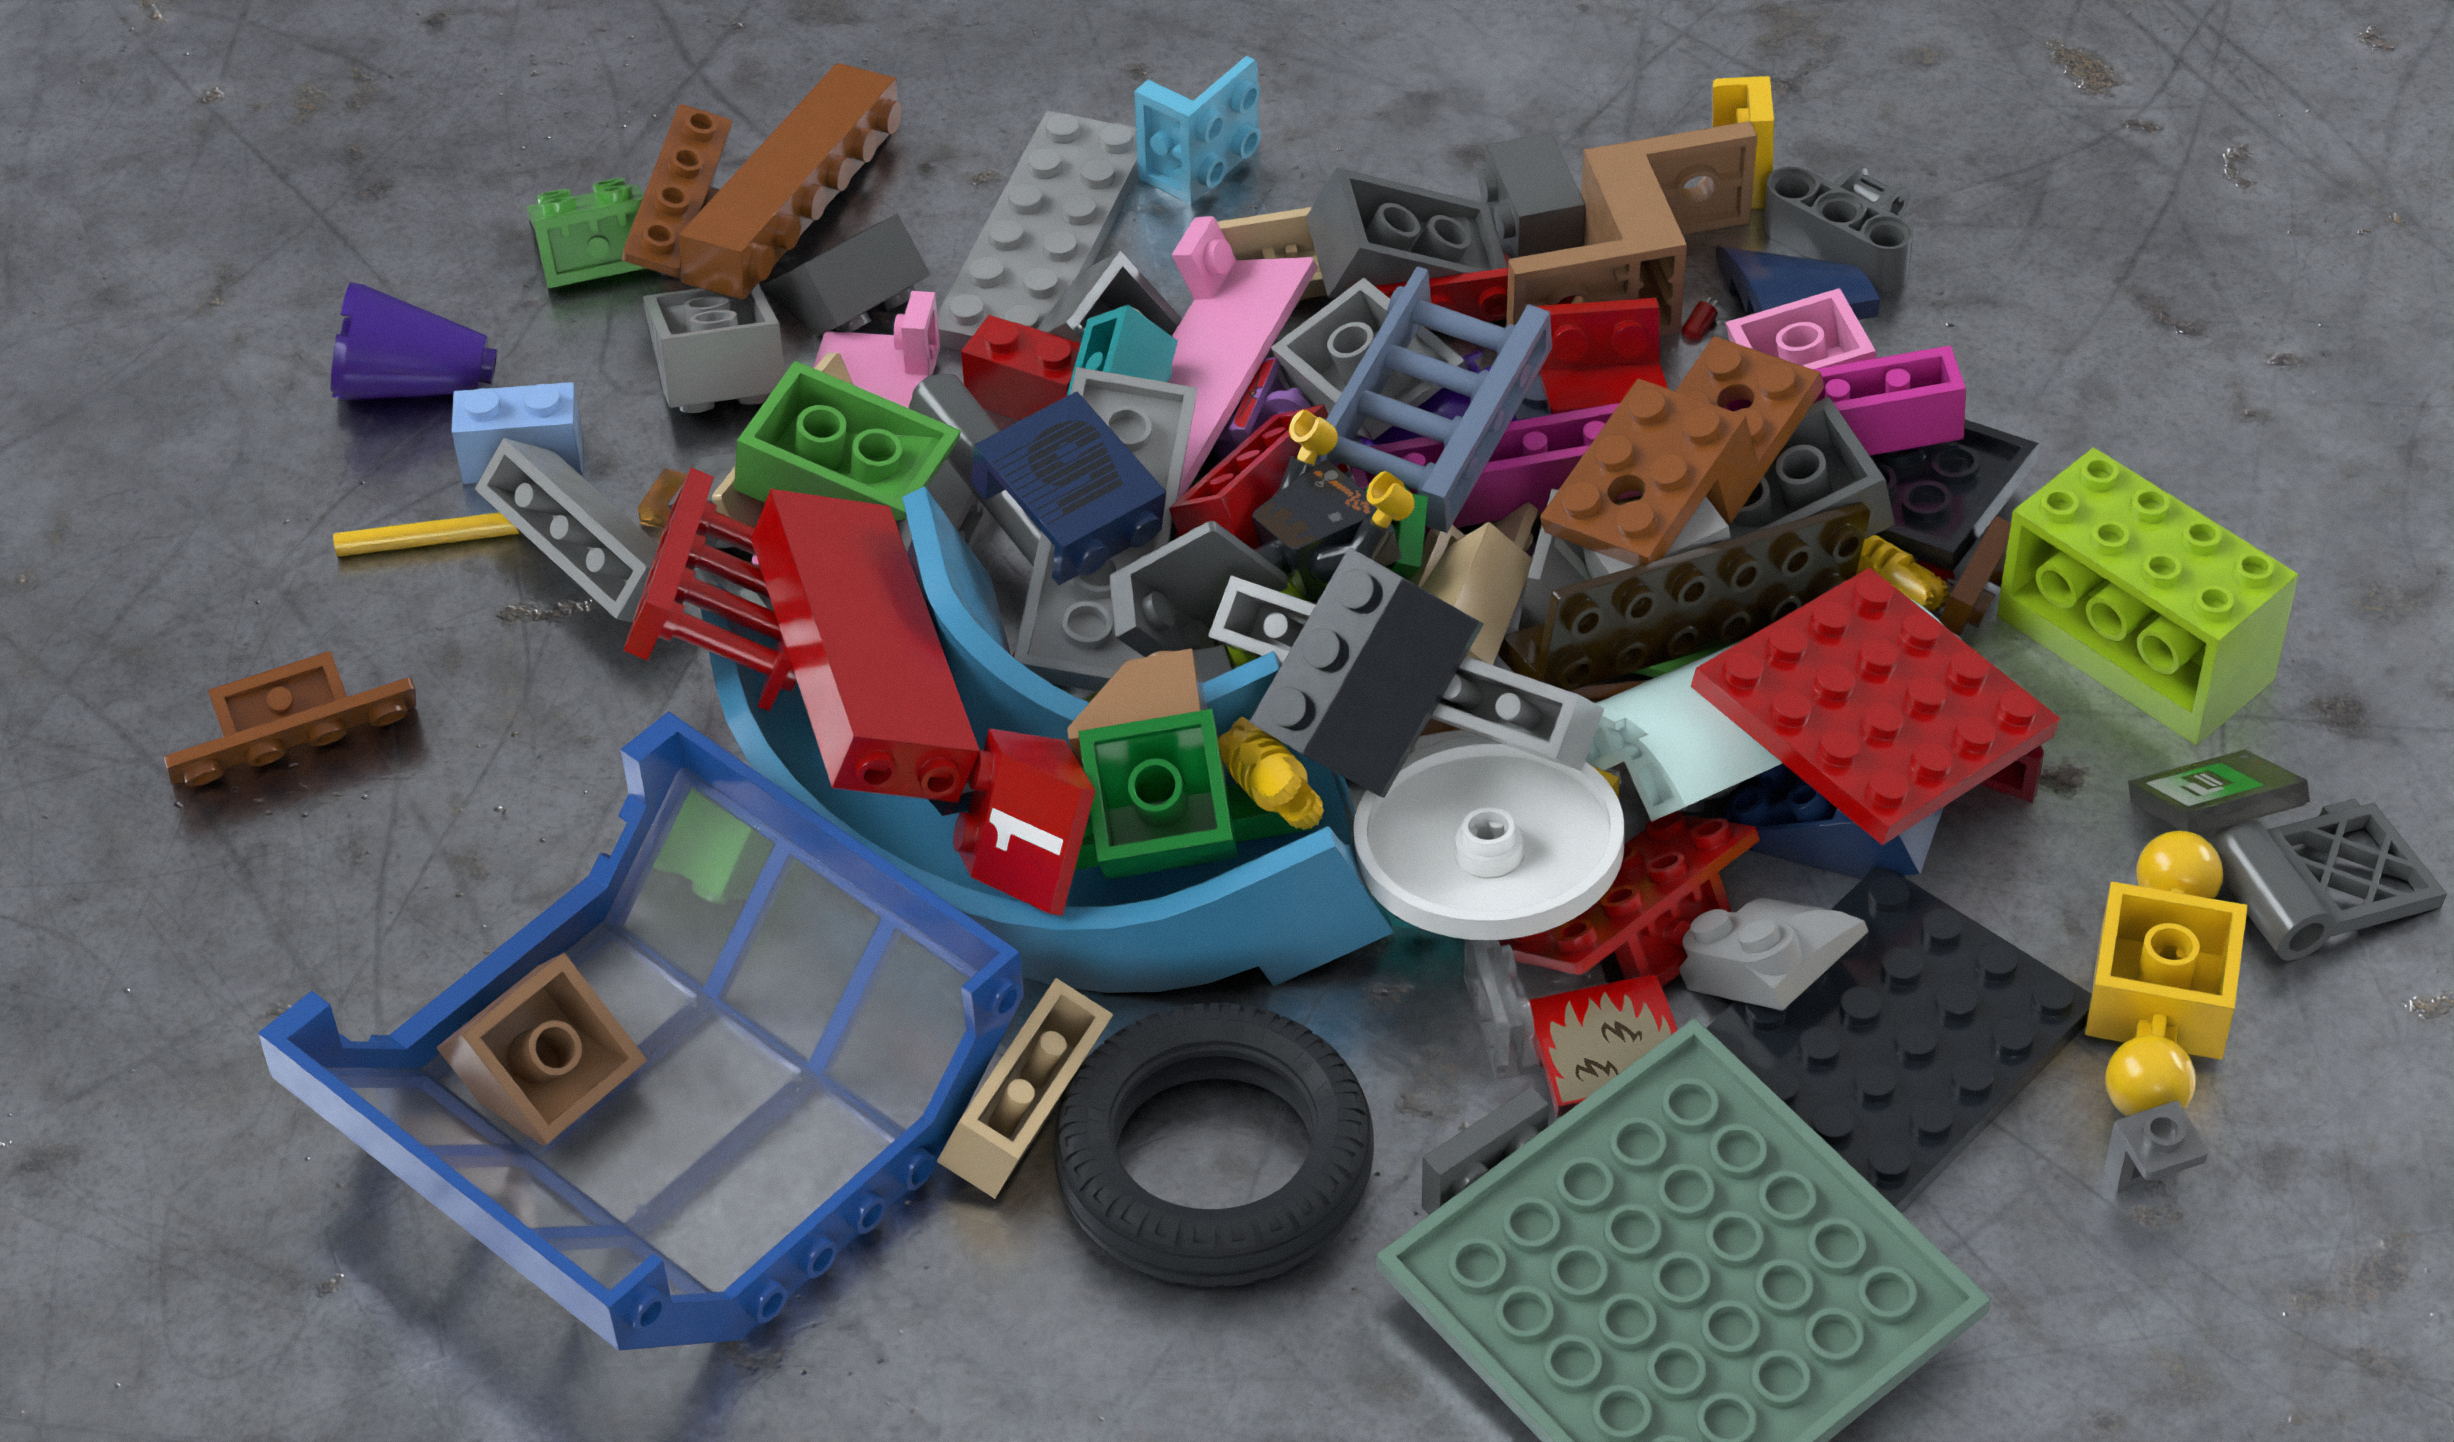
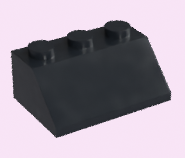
[1249,547,1484,798]

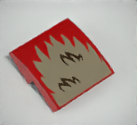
[1523,974,1678,1118]

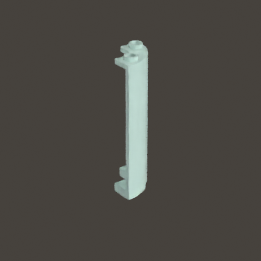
[1585,598,1963,821]

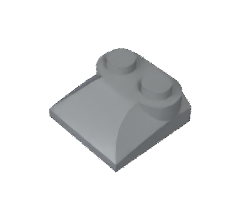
[1679,897,1869,1011]

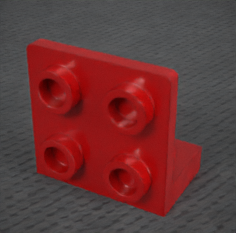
[1536,298,1668,415]

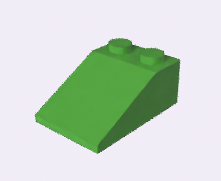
[734,361,961,521]

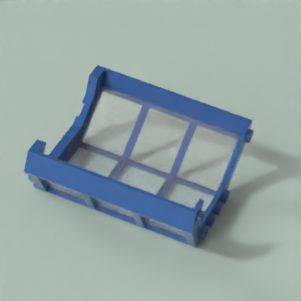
[258,711,1024,1351]

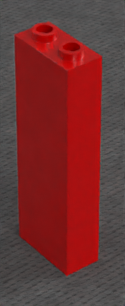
[751,489,980,802]

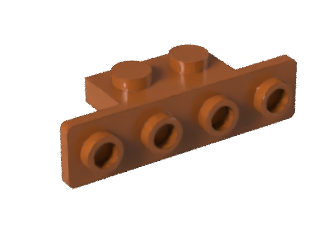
[622,104,732,279]
[164,651,416,786]

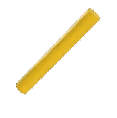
[333,512,520,557]

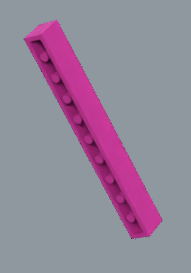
[1350,345,1966,533]

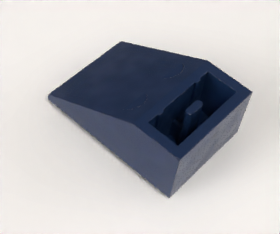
[1721,763,1943,879]

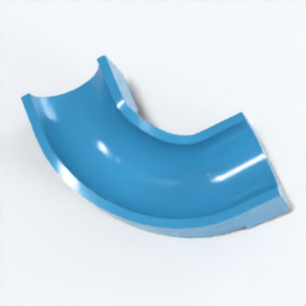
[700,486,1394,993]

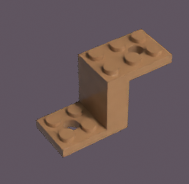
[1506,121,1757,336]

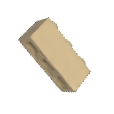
[936,978,1114,1199]

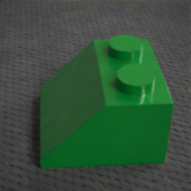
[1078,709,1239,880]

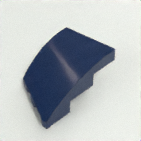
[1715,246,1880,320]

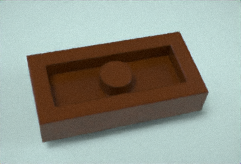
[1939,515,2011,637]

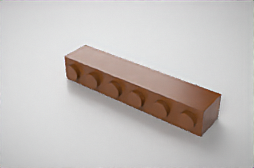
[679,63,902,300]

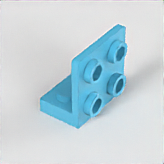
[1134,56,1261,205]

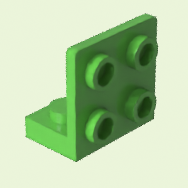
[526,178,645,288]

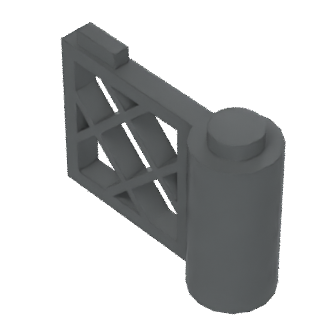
[2211,798,2447,961]

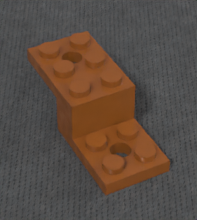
[1540,336,1824,566]

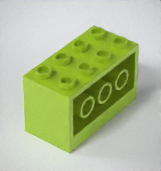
[1997,447,2299,746]

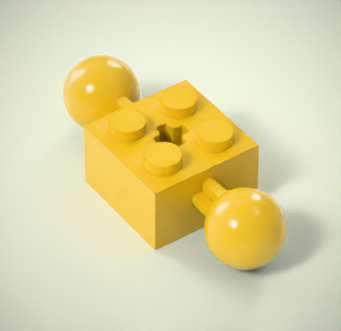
[2085,831,2248,1116]

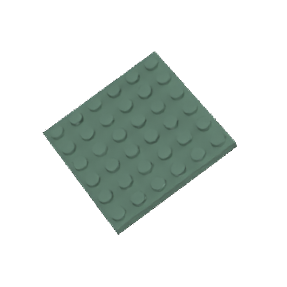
[1376,1018,1991,1442]

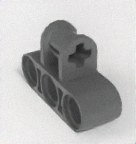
[1763,165,1914,292]

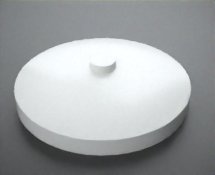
[1353,736,1624,940]

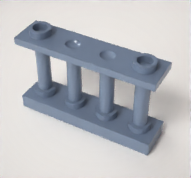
[1315,266,1552,533]

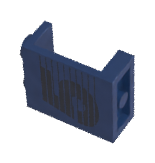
[971,391,1167,586]

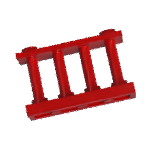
[623,467,797,711]

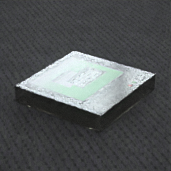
[2128,749,2310,835]

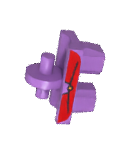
[1213,357,1311,458]

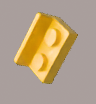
[1712,76,1774,209]

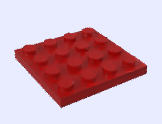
[1690,567,2061,845]

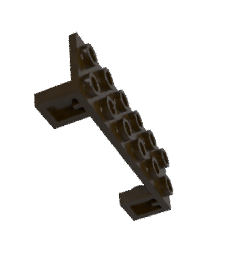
[1498,502,1871,691]

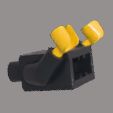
[1251,410,1414,598]

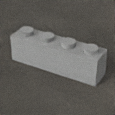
[475,438,695,622]

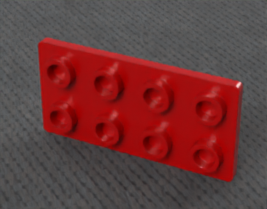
[1491,811,1760,987]

